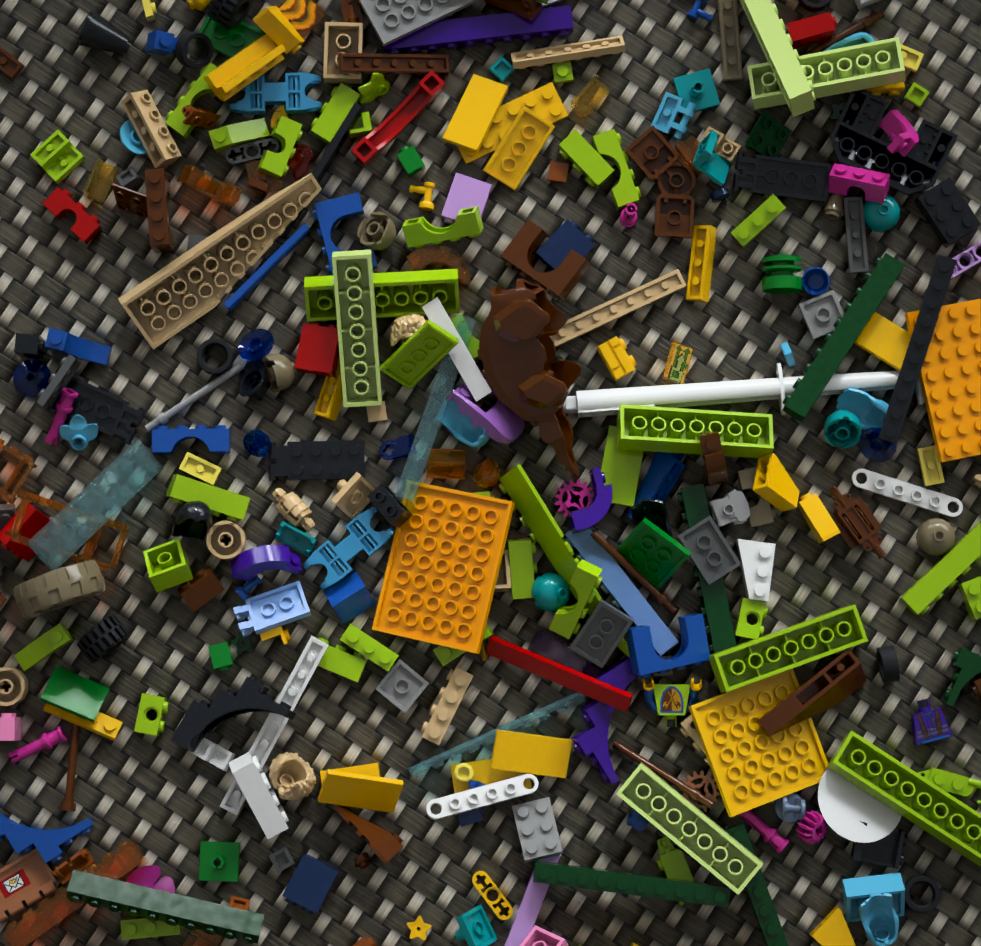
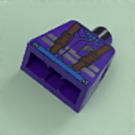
[911,698,953,746]

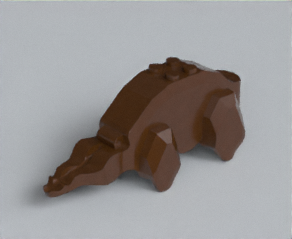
[477,279,581,478]

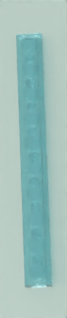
[395,314,476,502]
[408,692,586,777]

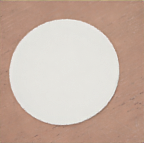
[818,768,902,843]

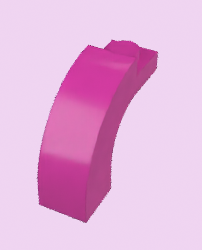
[878,109,919,157]

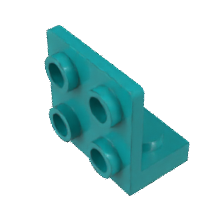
[692,130,730,186]

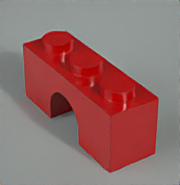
[42,187,102,245]

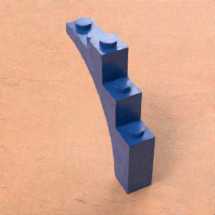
[0,812,94,864]

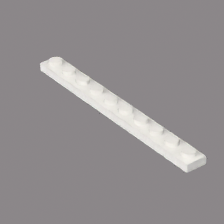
[220,635,329,815]

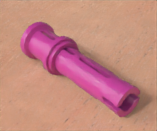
[619,203,637,228]
[45,388,78,445]
[9,726,68,764]
[738,810,789,854]

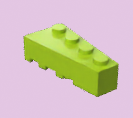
[166,474,250,522]

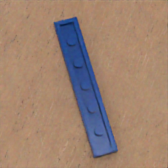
[224,223,310,311]

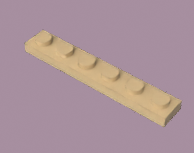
[511,36,626,69]

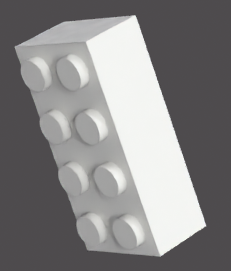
[229,752,289,839]

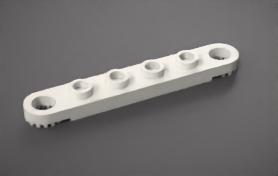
[851,469,963,517]
[426,774,539,820]

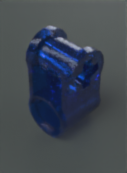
[379,434,417,460]

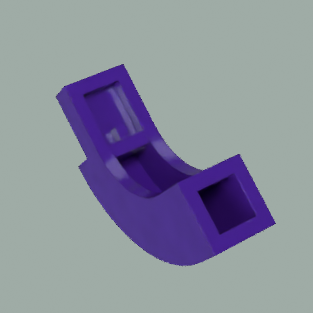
[568,467,613,534]
[231,545,302,582]

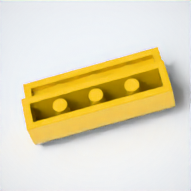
[203,34,286,101]

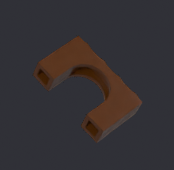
[145,168,174,253]
[501,219,591,302]

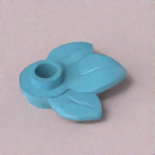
[59,414,98,450]

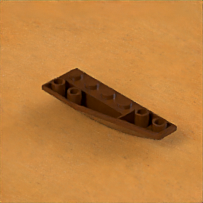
[757,648,867,737]

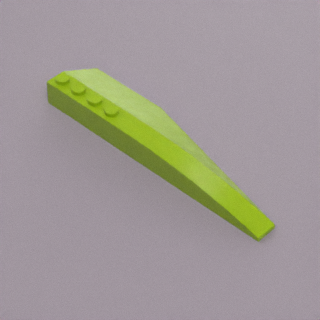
[498,463,630,658]

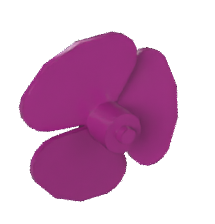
[126,865,175,894]

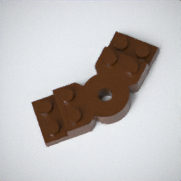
[624,126,696,239]

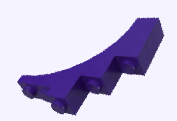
[571,656,639,784]

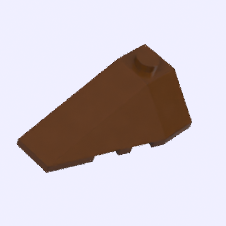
[332,805,403,864]

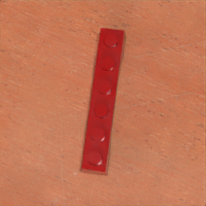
[351,70,445,167]

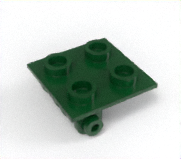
[745,111,792,157]

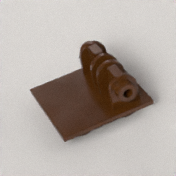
[112,183,148,218]

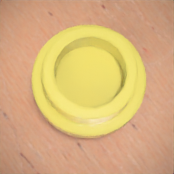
[454,763,474,782]

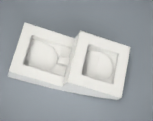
[190,738,236,772]

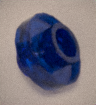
[243,430,271,457]

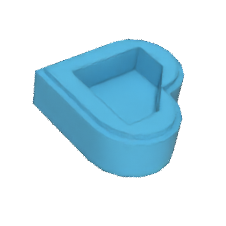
[780,342,796,367]

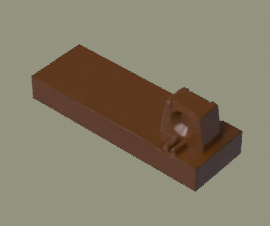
[485,0,543,21]

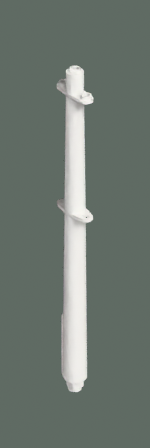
[563,363,925,418]

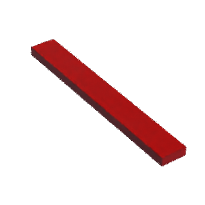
[486,635,633,713]

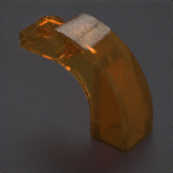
[177,164,242,207]
[406,245,472,287]

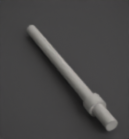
[145,362,245,432]

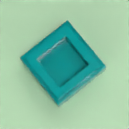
[489,56,515,83]

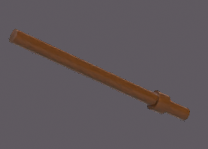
[800,10,885,56]
[590,530,677,614]
[612,740,714,809]

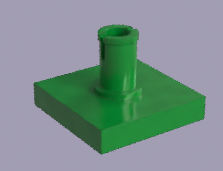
[199,841,240,882]

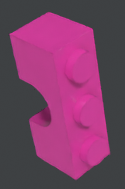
[828,163,890,204]

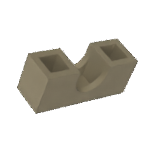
[736,467,776,528]

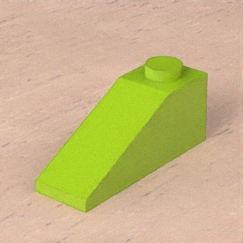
[208,118,270,154]
[14,624,73,672]

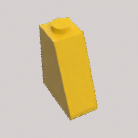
[253,6,305,54]
[753,453,800,512]
[797,492,841,544]
[809,906,856,946]

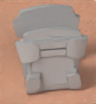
[708,489,750,528]

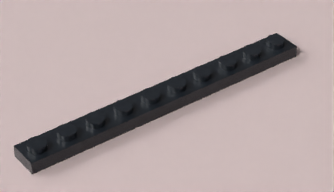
[878,255,957,444]

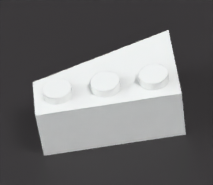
[735,539,776,602]

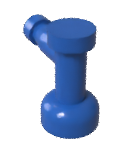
[686,0,713,23]
[234,575,263,601]

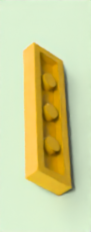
[44,703,123,741]

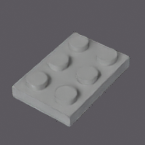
[512,797,563,863]

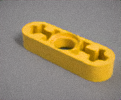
[472,871,513,920]

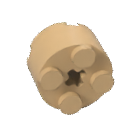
[206,521,247,560]
[0,667,29,706]

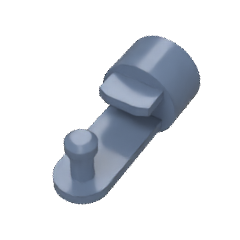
[773,793,805,822]

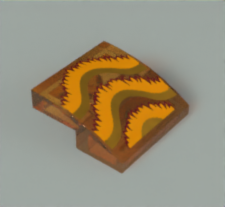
[277,0,326,38]

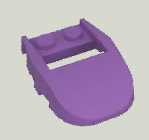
[447,379,525,443]

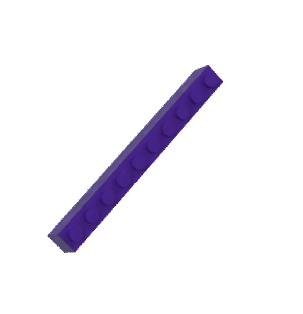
[385,5,573,54]

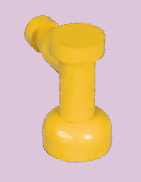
[409,182,435,211]

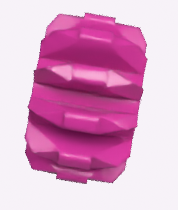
[796,810,829,845]

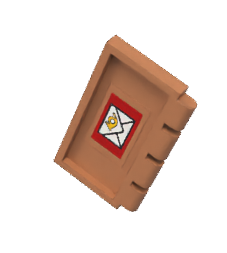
[0,848,58,923]

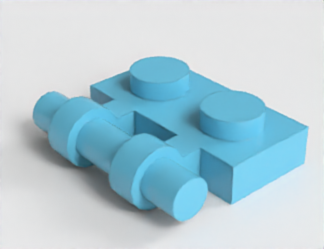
[651,92,696,139]

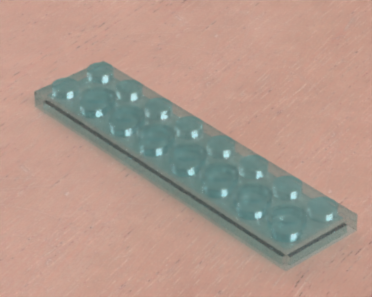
[27,439,164,570]

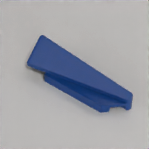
[628,452,686,518]

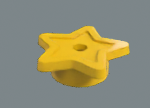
[406,915,432,941]

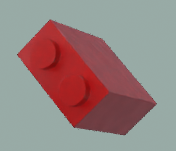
[785,12,837,49]
[294,322,339,378]
[0,501,59,562]

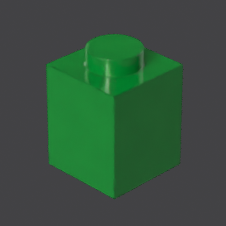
[397,146,425,178]
[208,642,234,672]

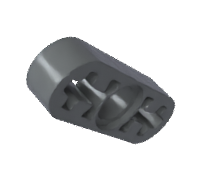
[225,138,280,166]

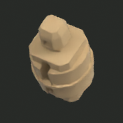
[272,488,315,532]

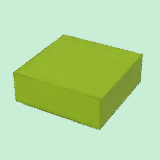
[903,82,930,109]

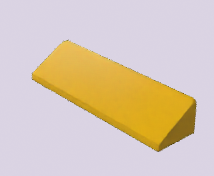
[686,225,717,303]
[313,355,343,421]

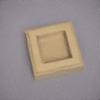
[366,401,388,423]

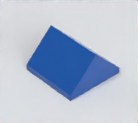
[324,571,377,624]

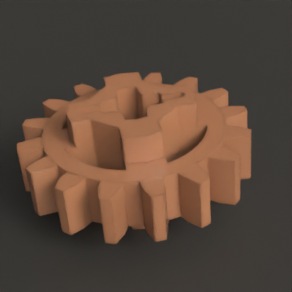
[679,770,721,812]

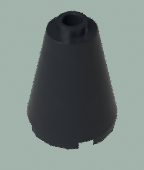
[76,9,131,54]

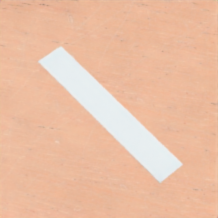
[422,297,492,402]

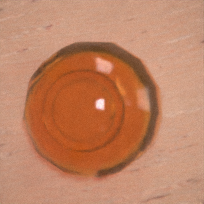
[473,459,501,488]

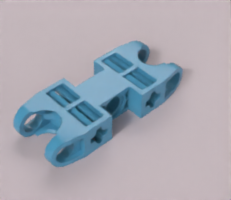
[229,72,322,115]
[303,507,395,590]

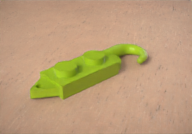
[917,767,981,805]

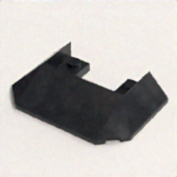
[830,90,958,195]

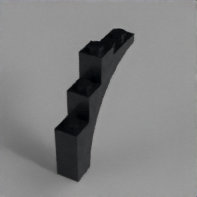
[171,676,296,752]

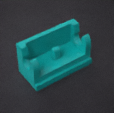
[275,521,318,557]

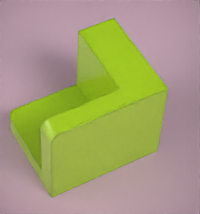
[349,112,372,138]

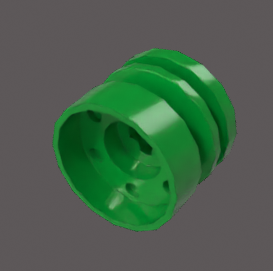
[762,254,802,294]

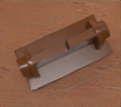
[340,0,364,24]
[182,105,221,129]
[53,848,95,885]

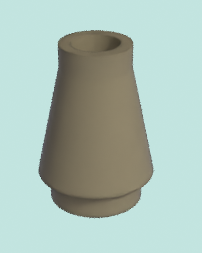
[824,193,843,220]

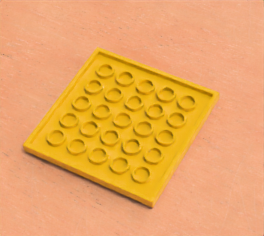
[688,668,828,817]

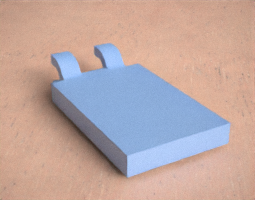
[233,581,311,637]

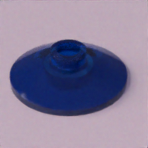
[238,329,274,361]
[13,359,51,397]
[858,427,897,462]

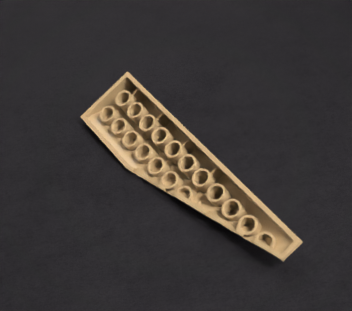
[118,173,322,350]

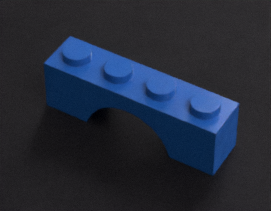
[152,425,231,454]

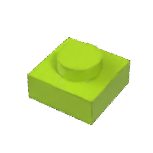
[552,61,574,84]

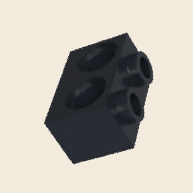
[14,333,48,359]
[368,484,413,528]

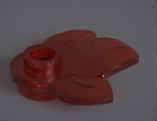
[287,143,313,179]

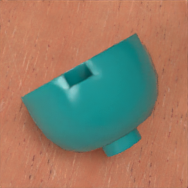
[863,195,900,233]
[824,410,862,449]
[532,572,571,611]

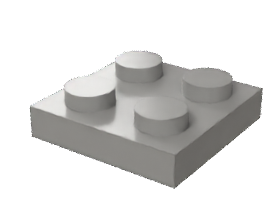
[798,290,844,340]
[375,659,429,713]

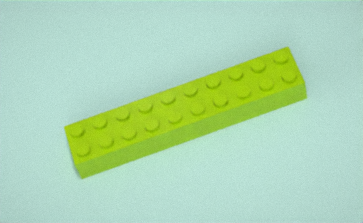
[827,730,981,867]

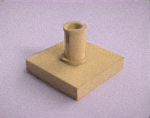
[331,472,375,520]

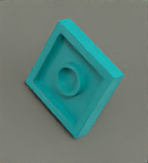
[673,68,720,112]
[455,904,498,946]

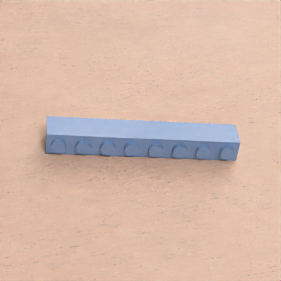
[564,529,678,656]

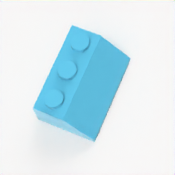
[842,873,905,923]

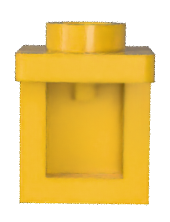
[260,626,291,645]

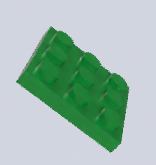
[616,518,691,590]

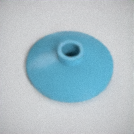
[120,119,147,155]

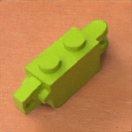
[656,836,694,906]

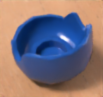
[801,267,830,296]

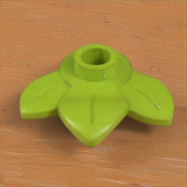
[358,73,390,104]

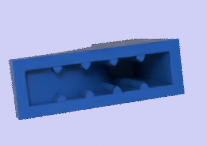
[45,328,112,366]

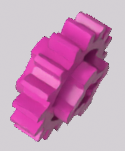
[554,479,594,518]

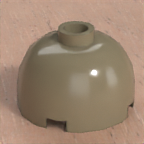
[357,211,396,251]
[262,353,296,393]
[916,518,956,557]

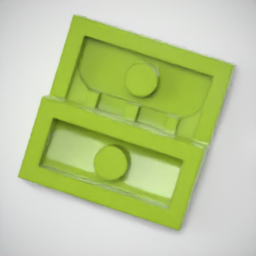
[30,129,86,184]

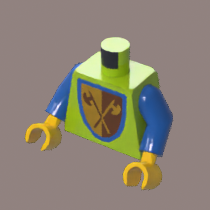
[642,677,702,727]

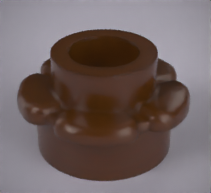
[354,852,372,869]

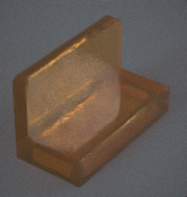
[674,135,704,178]
[426,449,466,479]

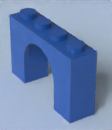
[312,192,378,275]
[625,613,710,678]

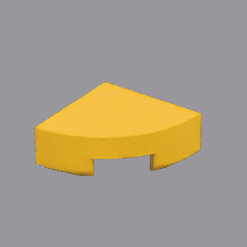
[271,105,288,130]

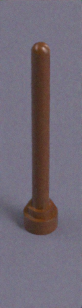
[60,723,80,811]

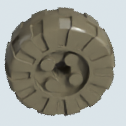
[14,560,106,619]

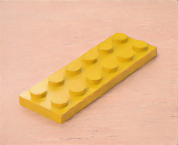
[456,82,568,165]

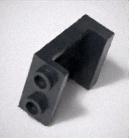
[850,821,908,869]

